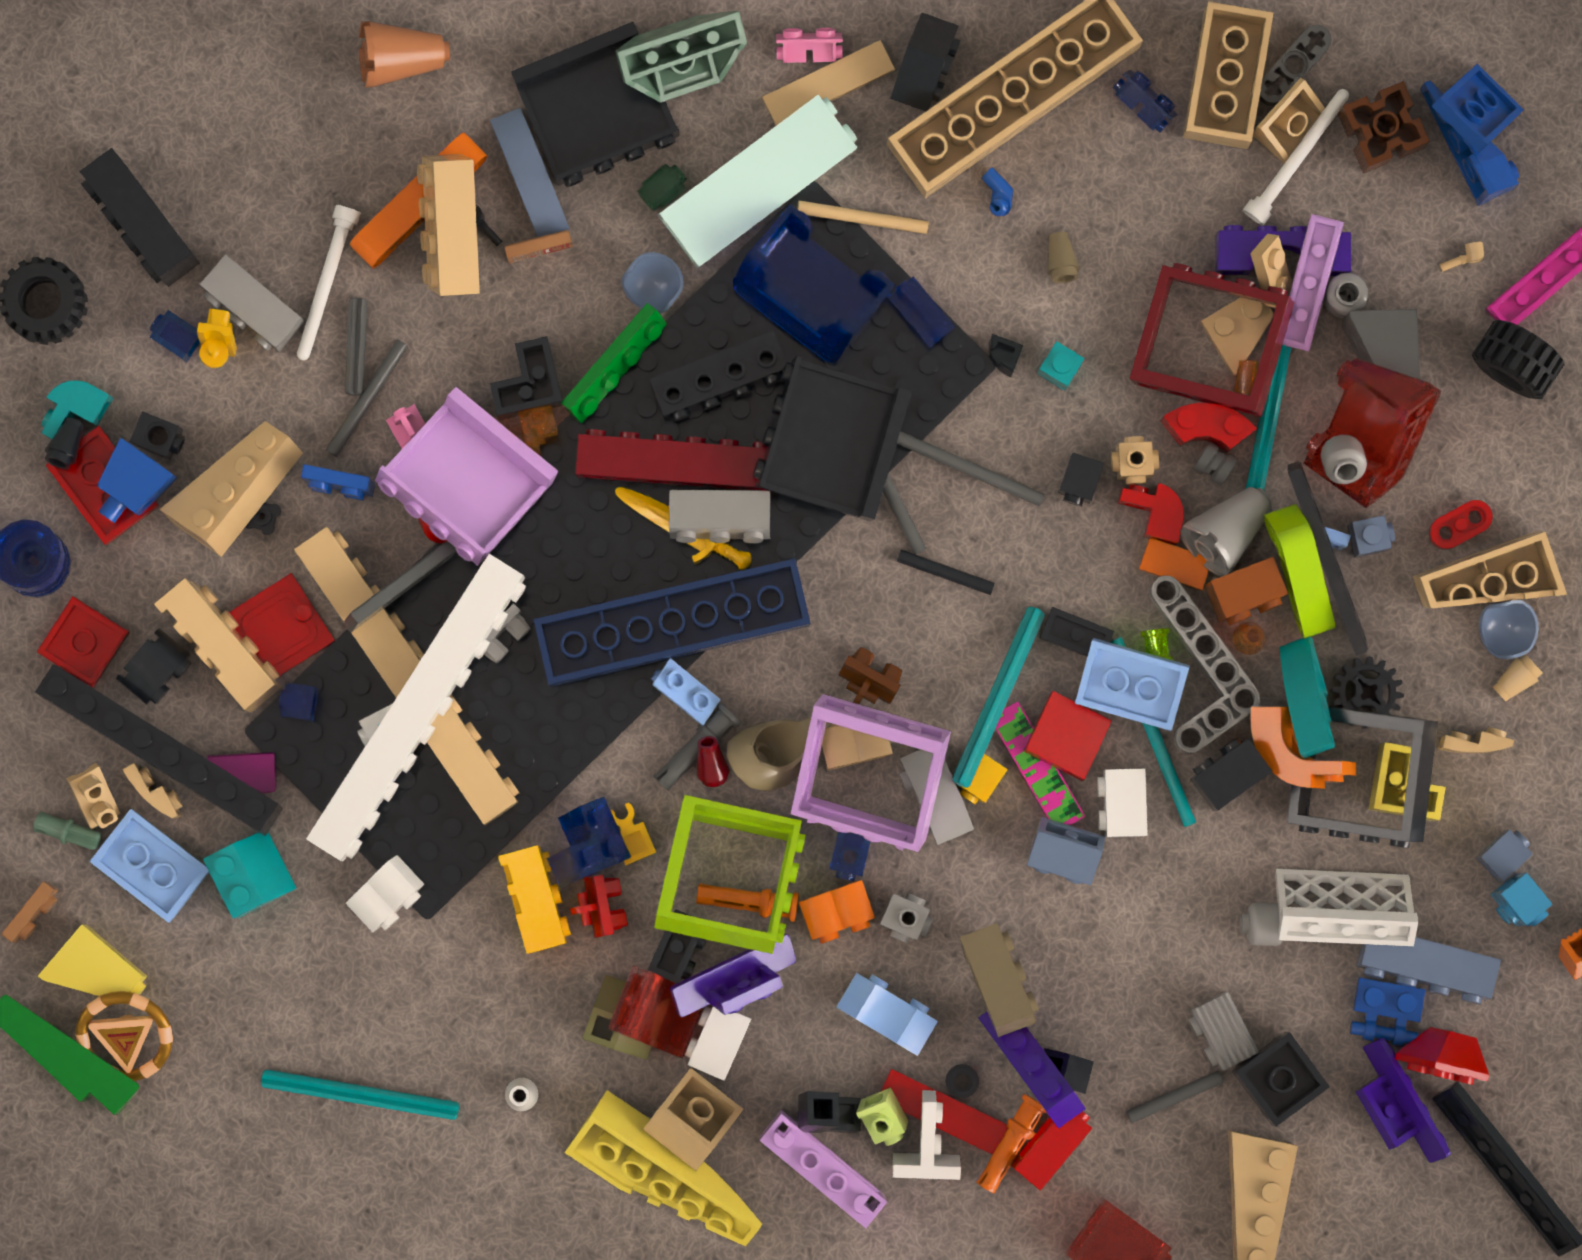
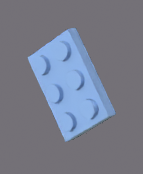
[1075,638,1190,731]
[89,809,209,923]

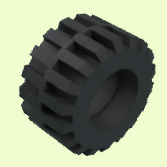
[0,257,88,345]
[1472,320,1565,400]

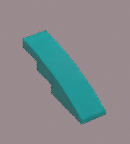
[1279,636,1336,759]

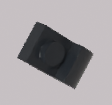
[798,1091,861,1133]

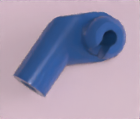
[981,167,1013,216]

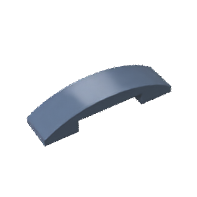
[490,108,570,237]

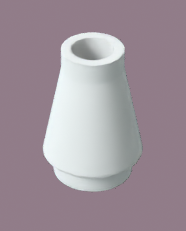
[505,1078,538,1111]

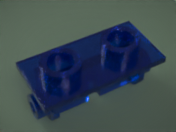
[1112,70,1178,133]
[888,276,955,348]

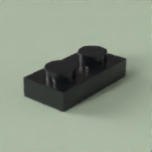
[1040,607,1114,657]

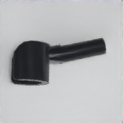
[476,205,502,246]

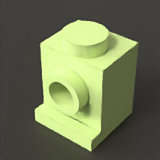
[856,1088,909,1146]

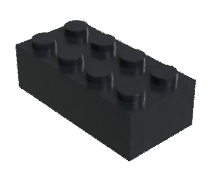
[80,148,200,287]

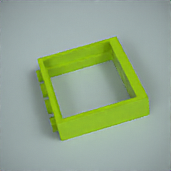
[654,795,806,954]

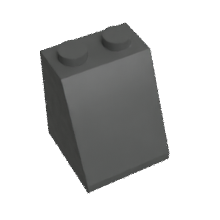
[1342,309,1420,404]

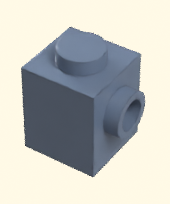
[1347,515,1395,558]

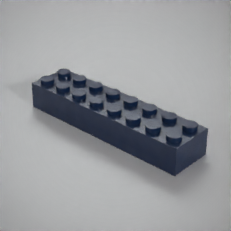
[533,558,811,687]

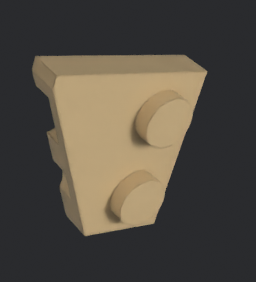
[1200,287,1274,376]

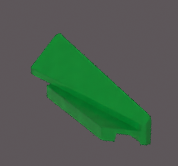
[0,995,139,1115]

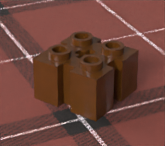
[1338,81,1430,174]

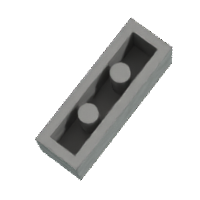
[199,254,305,352]
[669,490,770,543]

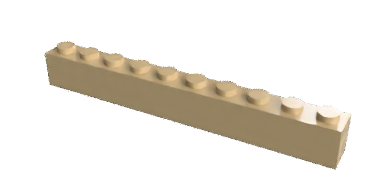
[294,527,520,825]

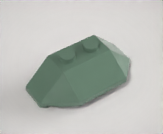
[615,11,747,102]

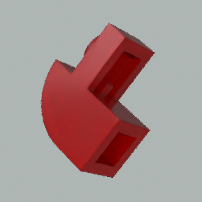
[1117,483,1184,545]

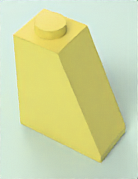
[38,924,147,996]

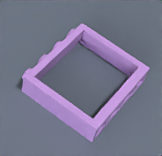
[791,694,951,852]
[759,1109,888,1228]

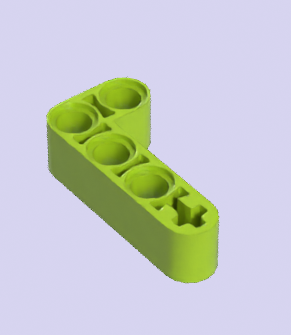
[1264,503,1336,639]

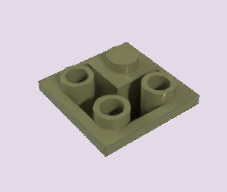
[582,975,669,1060]

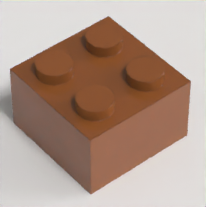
[1204,557,1288,626]

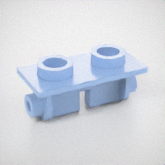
[651,658,721,726]

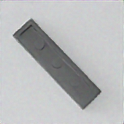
[344,541,456,633]

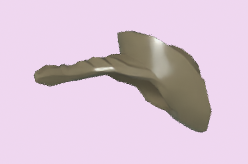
[727,716,832,791]

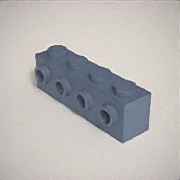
[1356,937,1501,1005]

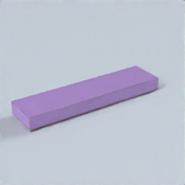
[1283,214,1344,351]

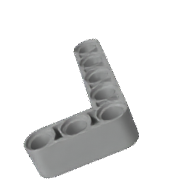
[1149,576,1260,754]

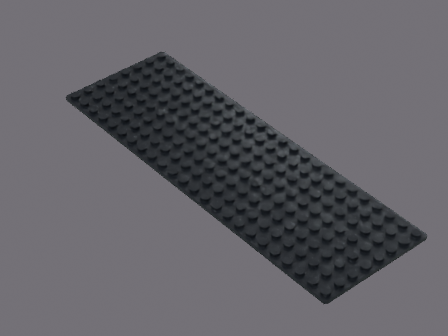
[245,181,996,919]

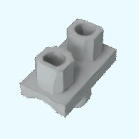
[484,603,531,663]

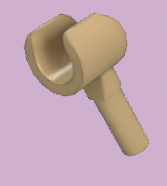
[1439,242,1484,272]

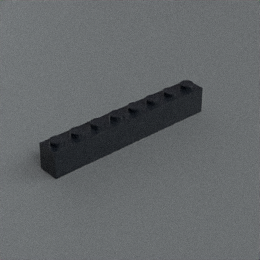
[35,664,283,836]

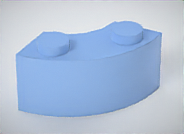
[836,973,938,1056]

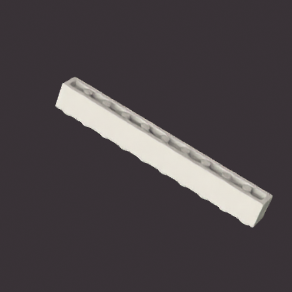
[306,554,526,861]

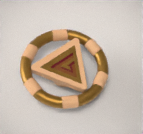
[75,991,173,1081]

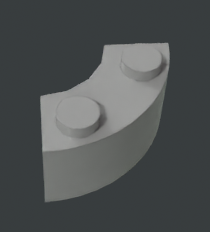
[899,749,974,845]

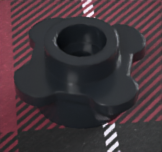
[246,503,281,535]

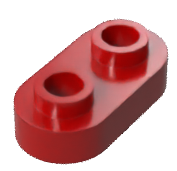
[1429,500,1493,550]

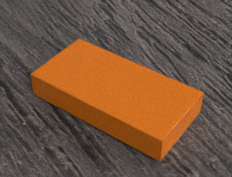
[1138,538,1209,591]

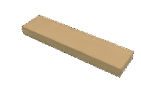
[762,40,895,126]

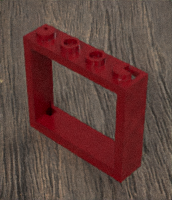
[1129,263,1294,417]

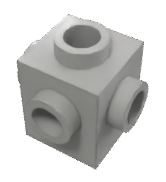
[879,893,933,944]

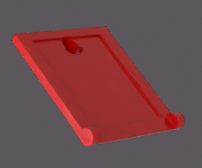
[229,573,335,676]

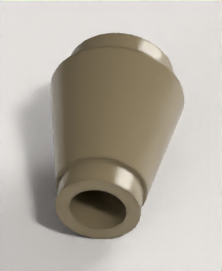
[1047,232,1080,283]

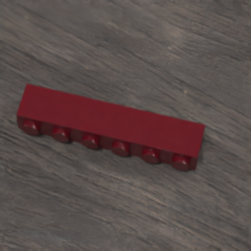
[575,429,771,492]

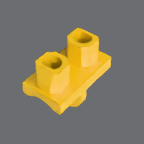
[197,309,237,368]

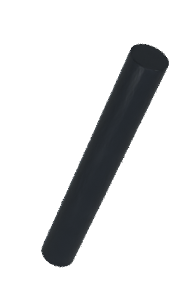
[897,549,995,595]

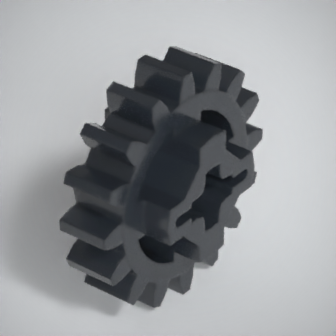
[1330,656,1404,729]

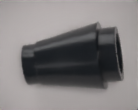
[45,418,84,470]

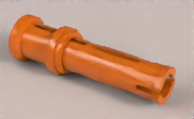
[696,883,799,922]
[976,1093,1047,1194]

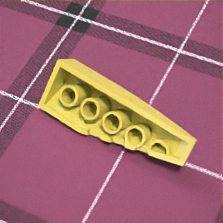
[564,1090,762,1246]

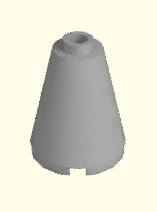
[1180,487,1272,576]

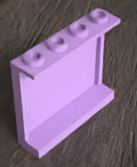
[375,387,558,566]

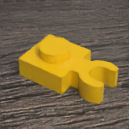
[609,803,657,866]

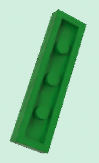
[561,303,667,424]

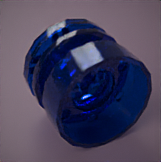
[0,519,71,598]

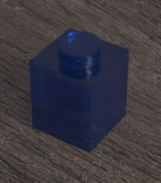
[150,310,200,363]

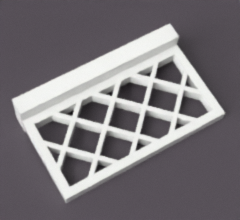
[1275,869,1418,946]

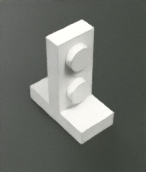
[892,1090,961,1180]

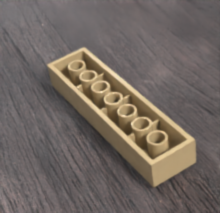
[887,0,1143,199]

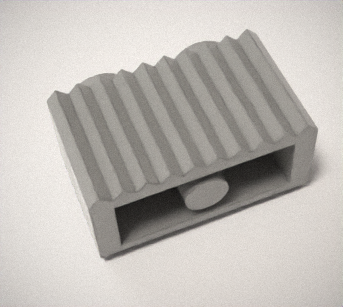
[1188,992,1258,1071]

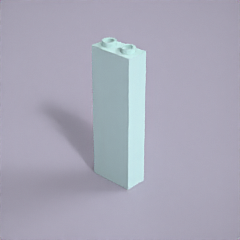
[657,95,857,268]

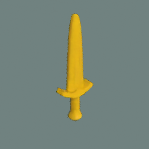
[615,487,752,570]

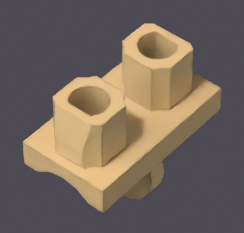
[66,763,120,829]

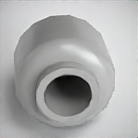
[1324,273,1369,318]
[1320,435,1367,484]
[1240,903,1283,946]

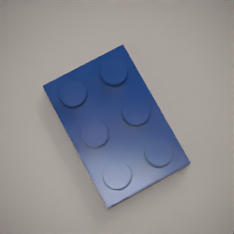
[1432,64,1524,153]

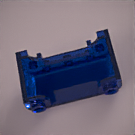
[733,204,896,362]

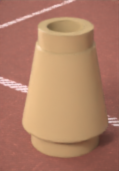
[1493,654,1543,702]

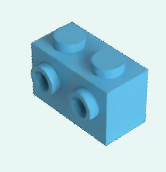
[1490,873,1553,927]

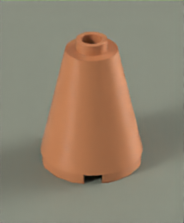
[359,21,450,88]

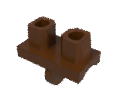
[838,647,902,704]

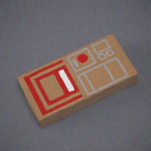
[504,230,573,264]

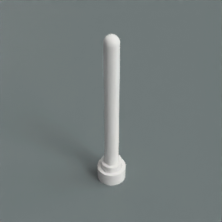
[1242,89,1349,226]
[297,205,361,360]

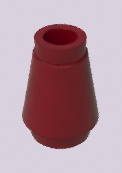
[697,736,730,787]

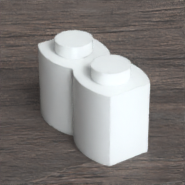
[346,855,424,933]

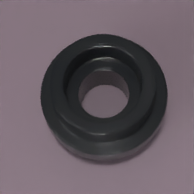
[945,1064,979,1098]

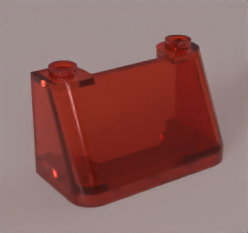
[1303,358,1441,508]

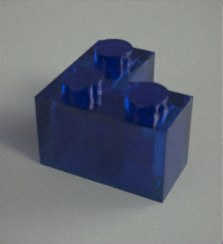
[547,797,631,889]

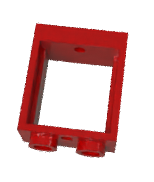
[1011,1111,1093,1191]

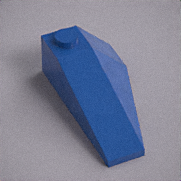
[1420,80,1519,206]

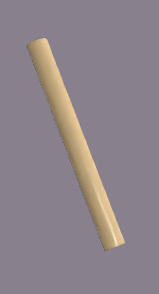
[797,201,929,234]

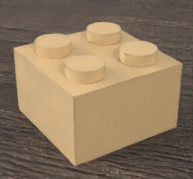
[643,1068,744,1171]

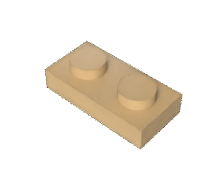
[1250,234,1293,308]

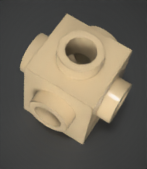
[1111,436,1159,485]

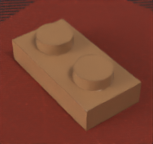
[1,881,58,943]

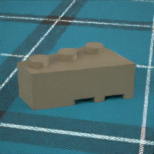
[959,923,1039,1037]

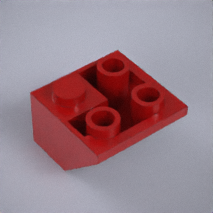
[1395,1027,1489,1085]

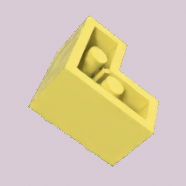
[1368,742,1446,821]

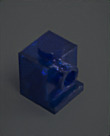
[279,683,319,722]
[830,832,871,882]

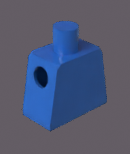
[97,438,177,523]

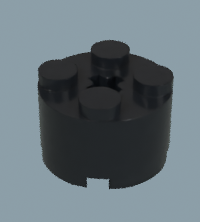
[116,628,192,705]

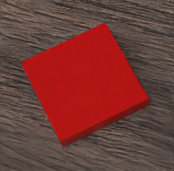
[37,596,130,688]
[1023,691,1112,781]

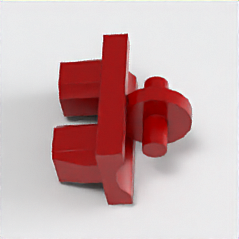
[570,875,628,938]

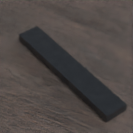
[1288,461,1368,656]
[1432,1081,1582,1257]

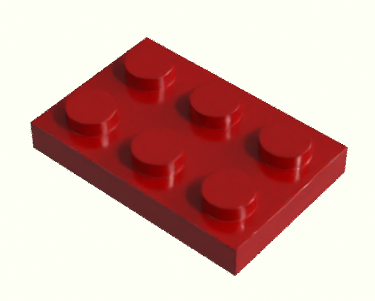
[46,426,160,546]

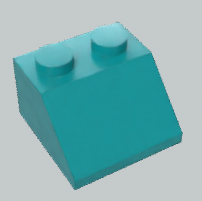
[203,832,297,919]

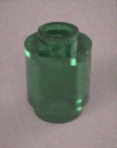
[637,163,687,212]

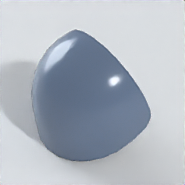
[621,252,683,314]
[1479,600,1539,659]

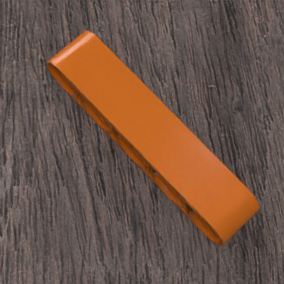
[349,132,488,269]

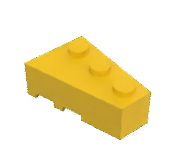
[498,845,571,954]

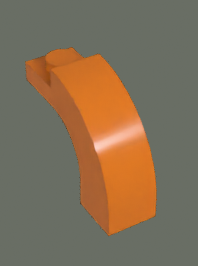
[1251,707,1356,789]

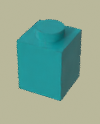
[1037,341,1085,391]

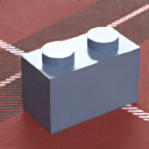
[1027,817,1105,885]

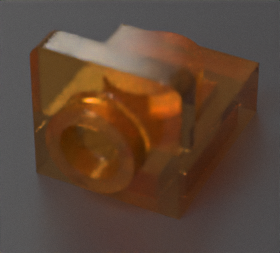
[518,405,558,456]

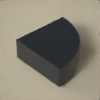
[989,334,1023,377]

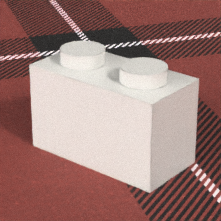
[1097,769,1148,837]
[684,1006,752,1081]

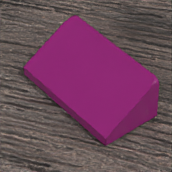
[207,752,277,793]

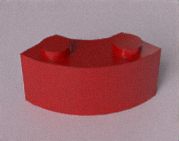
[1160,403,1257,453]

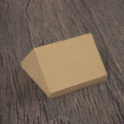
[1253,78,1334,164]

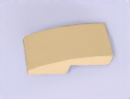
[1438,727,1514,754]
[122,763,183,819]

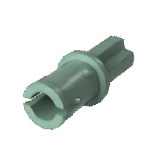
[33,811,102,850]

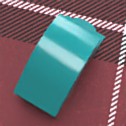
[41,381,114,439]

